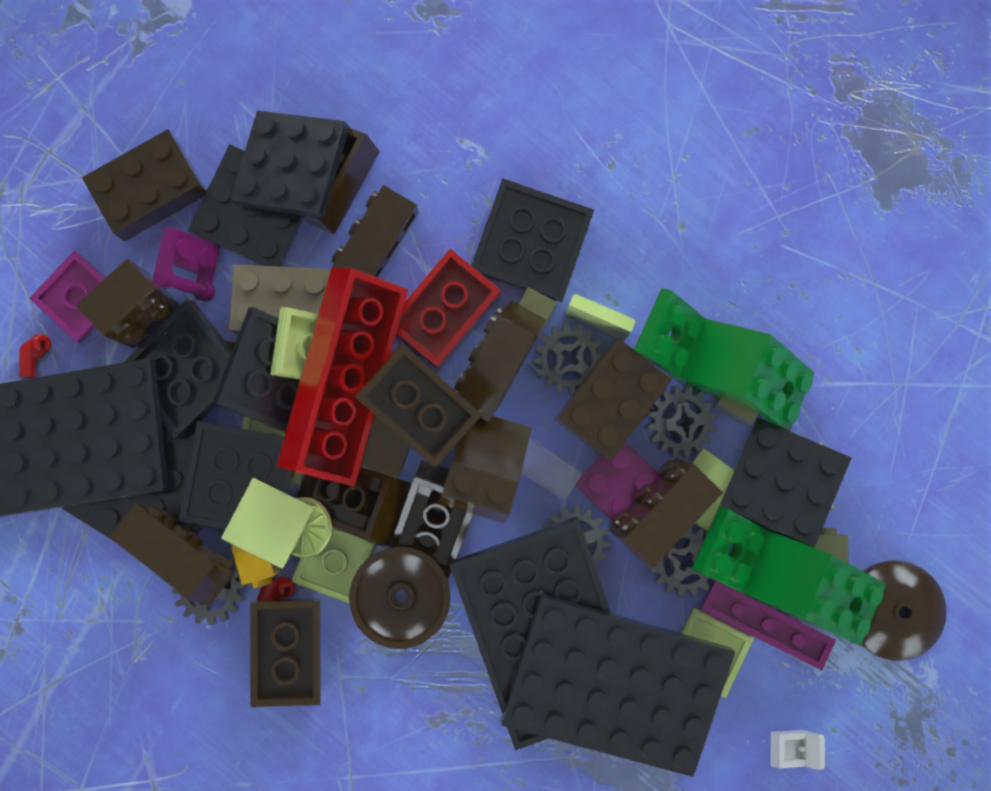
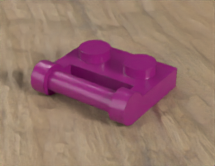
[153,227,220,302]

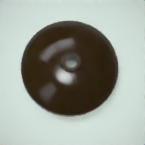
[349,547,451,649]
[850,560,946,661]

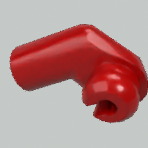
[19,334,51,378]
[256,576,295,600]

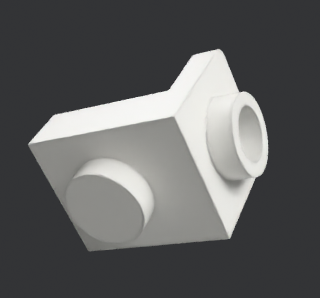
[770,730,825,770]

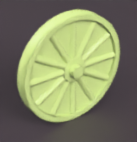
[291,497,332,558]

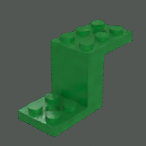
[634,288,815,431]
[692,506,886,646]

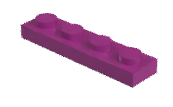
[699,580,836,670]

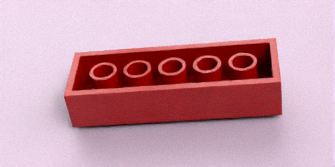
[277,268,408,487]

